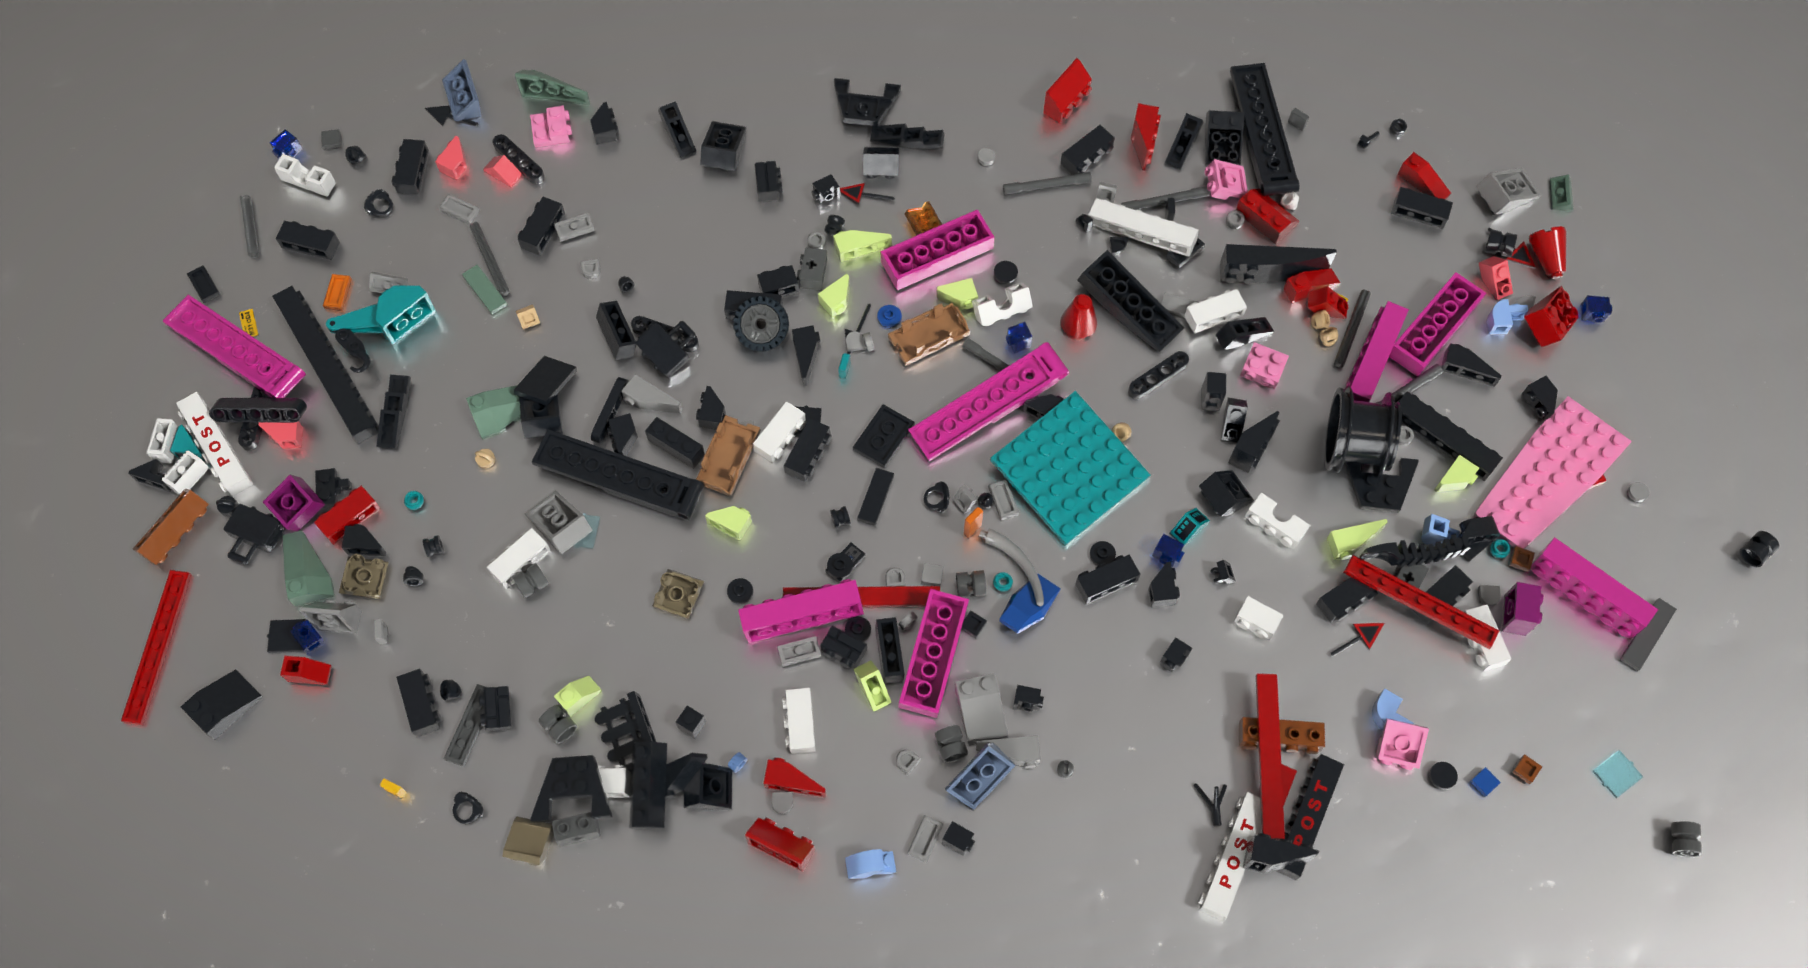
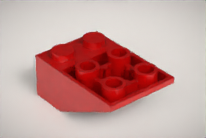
[1131,103,1161,171]
[1524,286,1579,348]

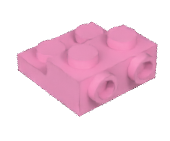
[530,106,572,148]
[1205,159,1248,200]
[1240,342,1289,389]
[1375,718,1429,770]

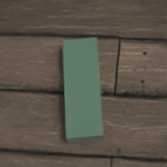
[462,265,508,315]

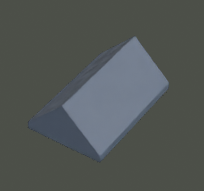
[442,59,481,121]
[945,743,1016,810]

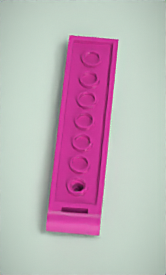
[162,294,306,398]
[908,342,1069,462]

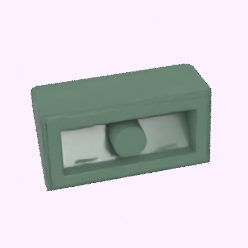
[1550,174,1573,211]

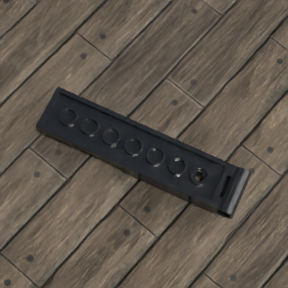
[1230,63,1299,196]
[532,429,705,520]

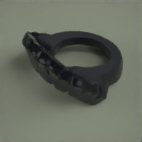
[364,189,393,217]
[924,481,950,513]
[453,792,483,824]

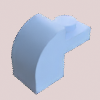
[1487,299,1528,334]
[1421,514,1460,546]
[1372,689,1414,731]
[845,849,896,879]

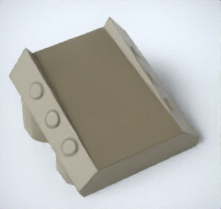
[339,554,389,599]
[652,569,704,619]
[502,816,553,866]

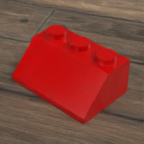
[1043,58,1092,123]
[1236,189,1299,244]
[745,817,815,872]

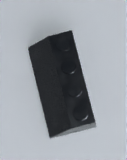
[629,741,667,828]

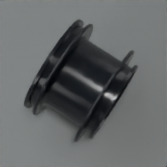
[1324,387,1402,478]

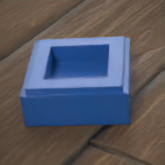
[1470,767,1501,797]

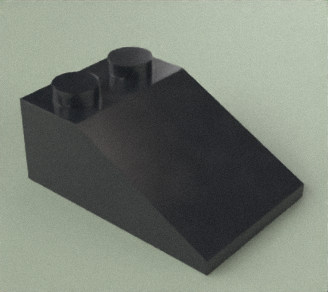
[700,121,746,171]
[181,669,263,740]

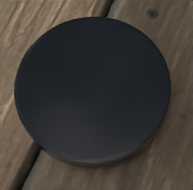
[994,261,1018,284]
[1090,541,1116,565]
[827,553,853,579]
[727,578,753,604]
[845,616,871,642]
[1429,762,1458,790]

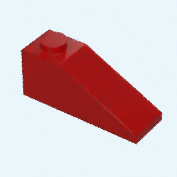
[1398,152,1451,199]
[1283,268,1340,303]
[763,758,826,798]

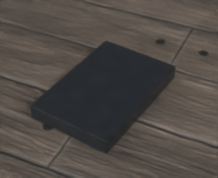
[514,356,577,406]
[853,404,915,468]

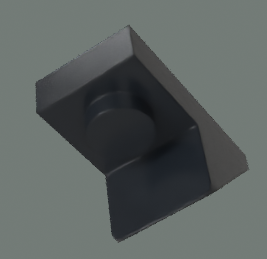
[128,459,171,492]

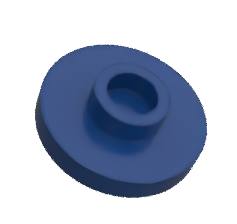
[877,305,902,328]

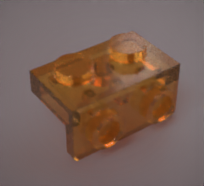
[905,201,942,236]

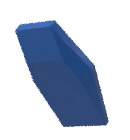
[999,574,1061,634]

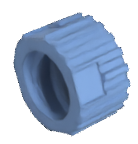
[728,752,747,773]

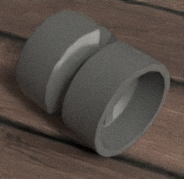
[512,563,549,598]
[956,570,986,598]
[538,705,577,744]
[935,725,968,762]
[1671,821,1702,857]

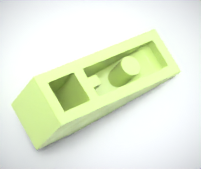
[833,230,892,262]
[1327,519,1388,560]

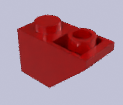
[1308,286,1348,319]
[280,656,332,685]

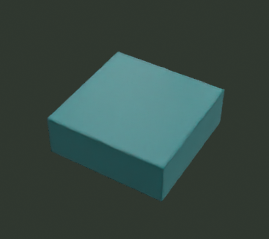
[838,353,851,379]

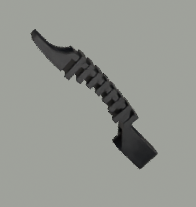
[1359,516,1500,567]

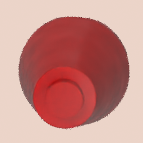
[1529,226,1566,279]
[1060,294,1097,340]

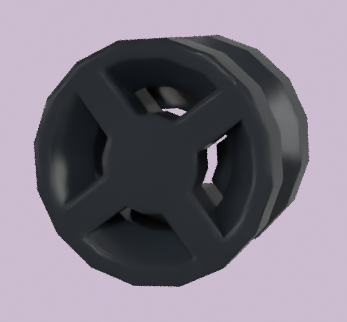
[824,215,845,236]
[830,506,851,529]
[423,535,444,558]

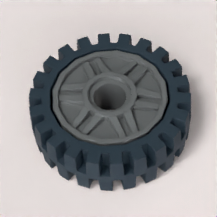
[733,296,789,351]

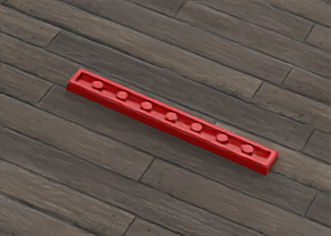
[1343,555,1499,649]
[121,570,192,726]
[783,586,940,608]
[1255,674,1285,840]

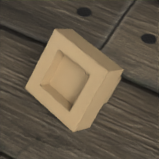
[516,304,540,329]

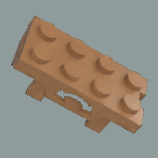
[888,303,970,366]
[696,415,761,497]

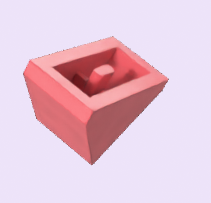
[483,155,522,188]

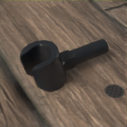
[1357,131,1380,148]

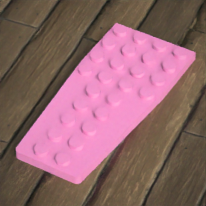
[1474,396,1632,549]

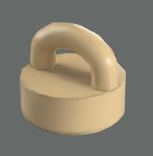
[1311,310,1330,329]
[1319,327,1339,347]
[1112,422,1132,442]
[475,449,496,469]

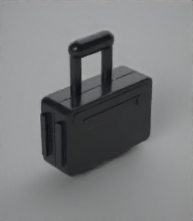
[636,321,695,378]
[223,504,285,565]

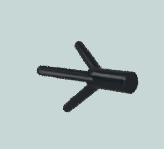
[1194,783,1227,826]

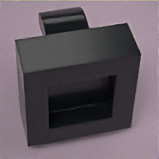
[1211,560,1236,584]

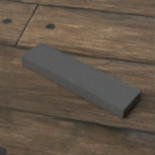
[1620,598,1677,671]
[444,684,487,767]

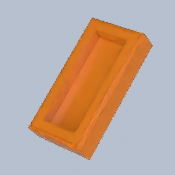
[323,274,352,311]
[964,507,983,538]

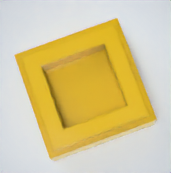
[380,778,406,798]

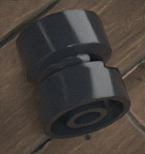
[1485,229,1517,258]
[1739,531,1780,567]

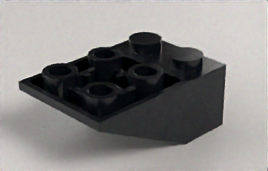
[1205,110,1245,166]
[1228,411,1280,473]
[1243,833,1319,873]

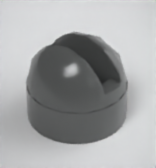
[1057,760,1074,778]

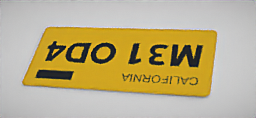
[239,309,258,337]

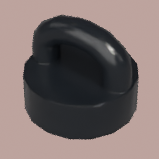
[345,146,366,164]
[216,496,238,516]
[403,566,423,587]
[440,680,462,700]

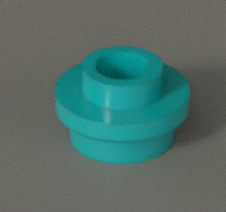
[404,491,424,510]
[1490,539,1510,559]
[993,572,1013,592]

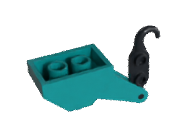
[326,286,436,373]

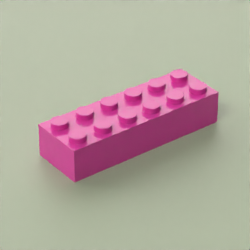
[881,209,995,291]
[1389,272,1486,377]
[1344,301,1409,402]
[1531,537,1658,639]
[738,579,864,644]
[898,589,969,718]

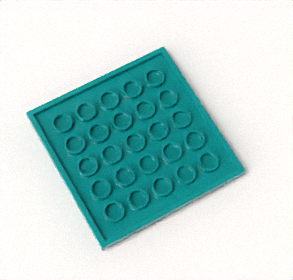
[990,391,1151,546]

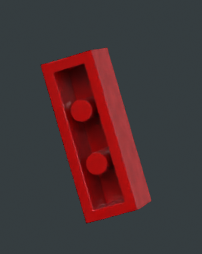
[314,485,380,545]

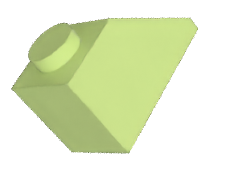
[818,274,849,317]
[936,278,978,310]
[1434,455,1479,492]
[705,506,752,540]
[853,661,892,711]
[554,676,602,717]

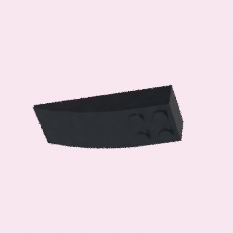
[1220,244,1337,284]
[1077,250,1184,352]

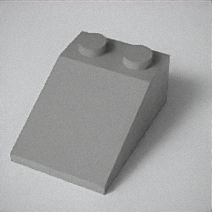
[1476,168,1541,215]
[525,491,593,554]
[299,600,362,633]
[955,673,1008,746]

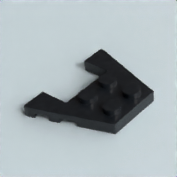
[834,78,901,126]
[1345,458,1419,513]
[530,755,612,823]

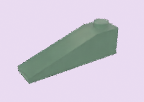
[515,70,590,105]
[466,385,520,439]
[283,530,335,607]

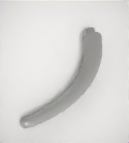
[978,528,1044,606]

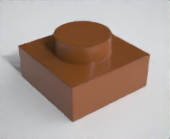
[1509,546,1535,572]
[1512,754,1542,784]

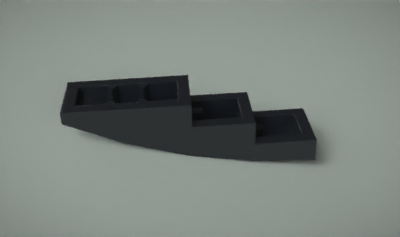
[870,124,945,149]
[376,374,411,449]

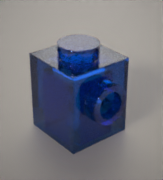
[270,129,303,159]
[1580,295,1612,323]
[1006,322,1032,353]
[1152,534,1185,567]
[290,620,324,654]

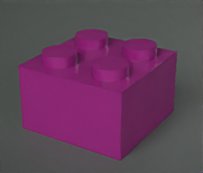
[263,474,325,531]
[1502,582,1544,636]

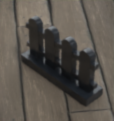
[595,691,656,772]

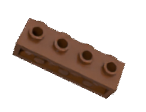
[133,488,209,565]
[1239,717,1325,754]

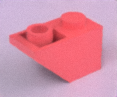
[435,136,467,180]
[1479,256,1513,300]
[258,421,303,449]

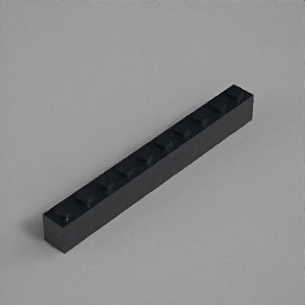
[272,286,378,444]

